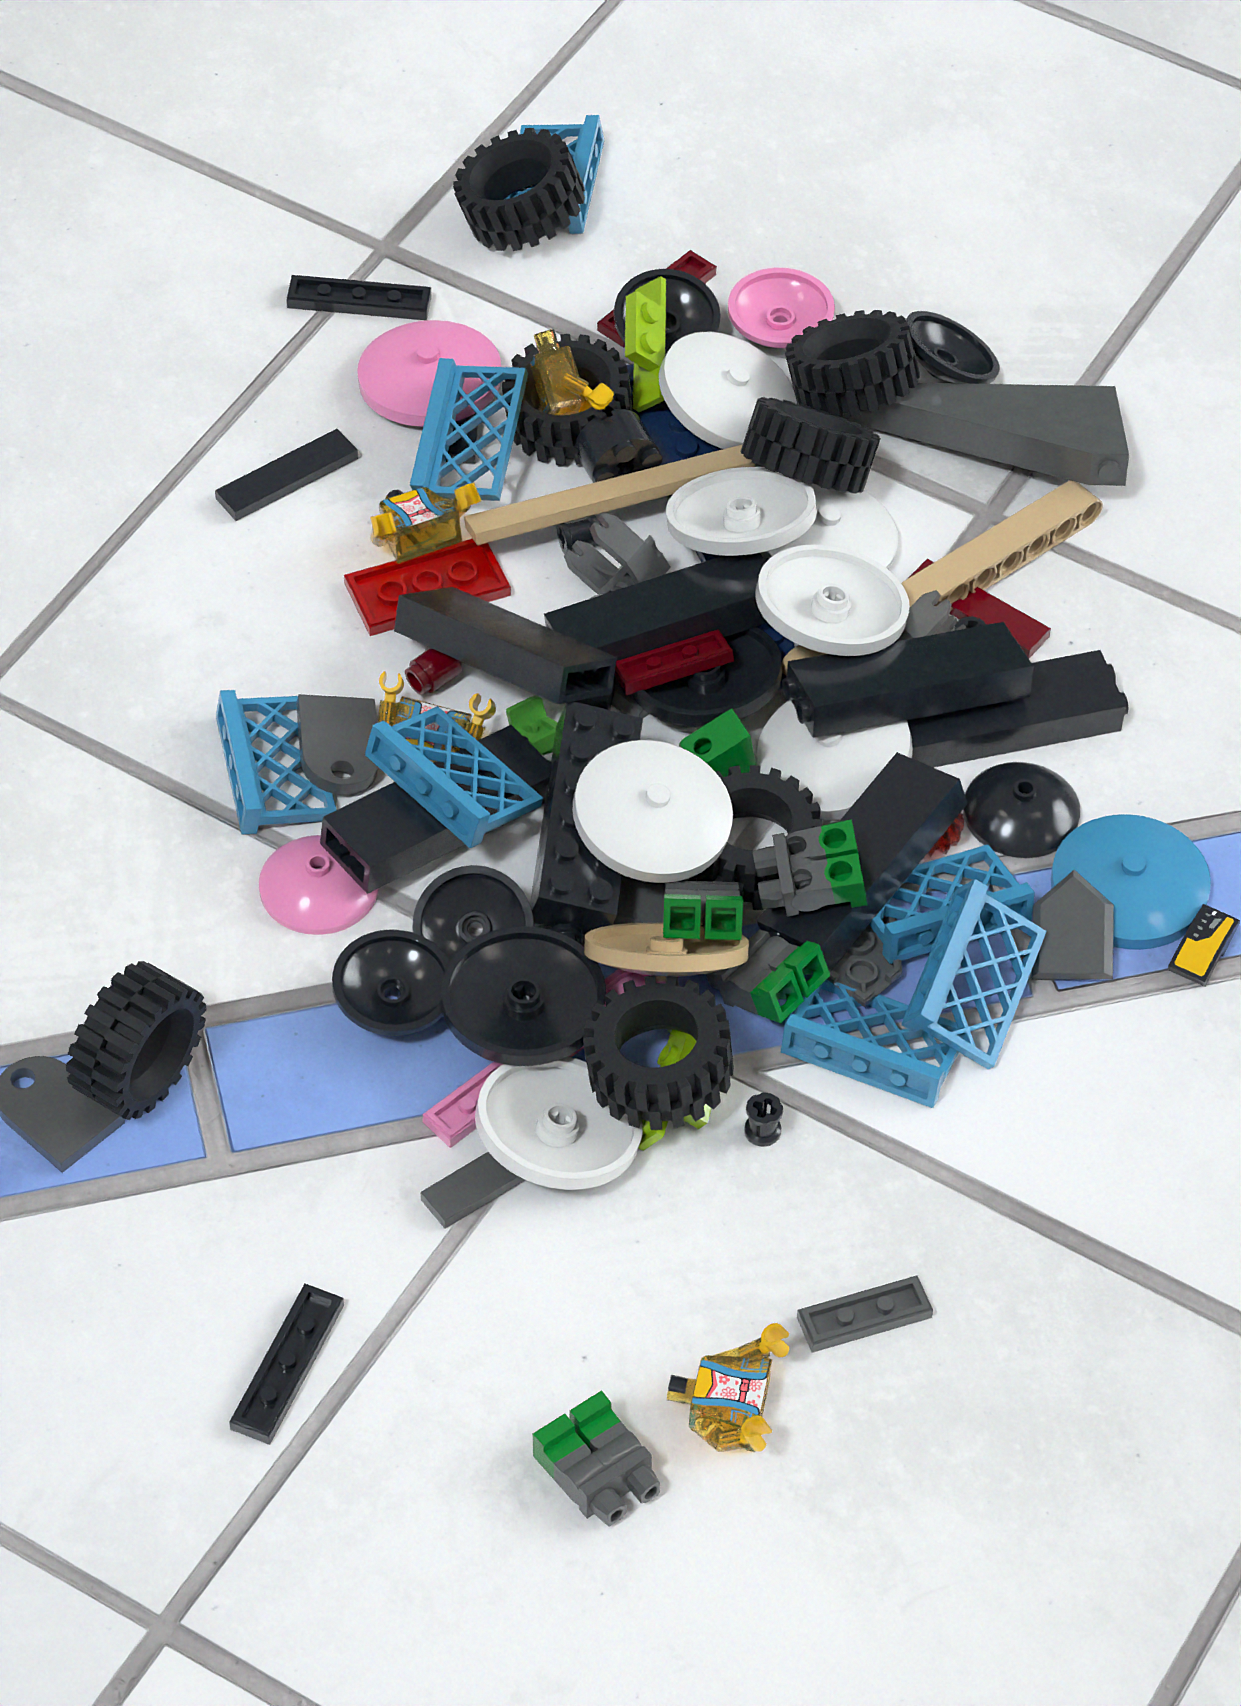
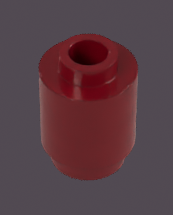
[405,648,462,695]

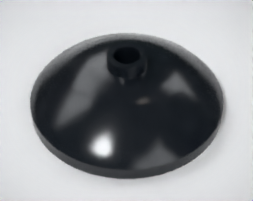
[614,269,721,356]
[906,311,1000,384]
[963,762,1081,858]
[412,865,534,961]
[332,929,450,1036]

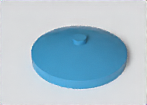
[1051,814,1211,950]

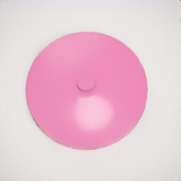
[357,320,501,427]

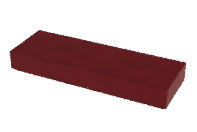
[614,629,734,695]

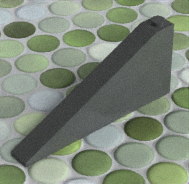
[828,383,1129,486]

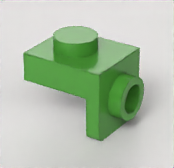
[506,695,558,755]

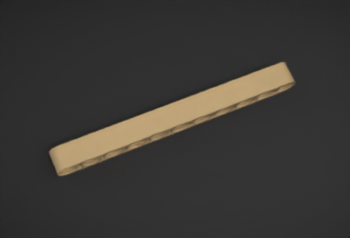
[782,480,1103,676]

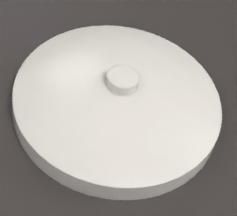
[659,332,797,449]
[666,467,817,556]
[760,484,898,570]
[755,545,910,656]
[757,701,913,820]
[572,740,733,883]
[475,1056,642,1190]

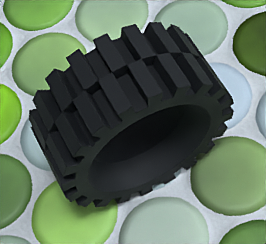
[453,128,585,251]
[785,310,920,417]
[502,334,633,466]
[741,397,881,494]
[688,765,822,910]
[66,961,207,1120]
[583,975,734,1130]

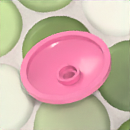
[728,268,835,349]
[259,835,379,935]

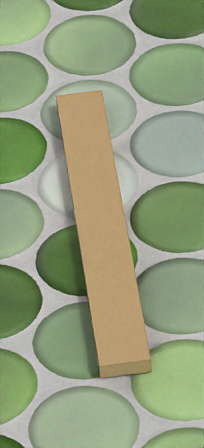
[464,445,755,545]

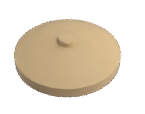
[584,923,749,982]

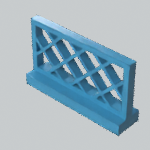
[504,115,604,234]
[410,358,528,504]
[216,690,336,835]
[365,706,543,848]
[869,844,1035,964]
[901,879,1047,1069]
[780,979,961,1108]

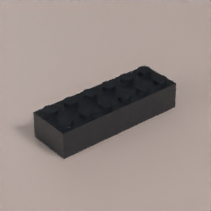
[530,701,643,935]

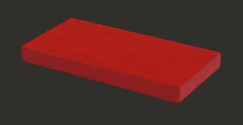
[344,538,511,636]

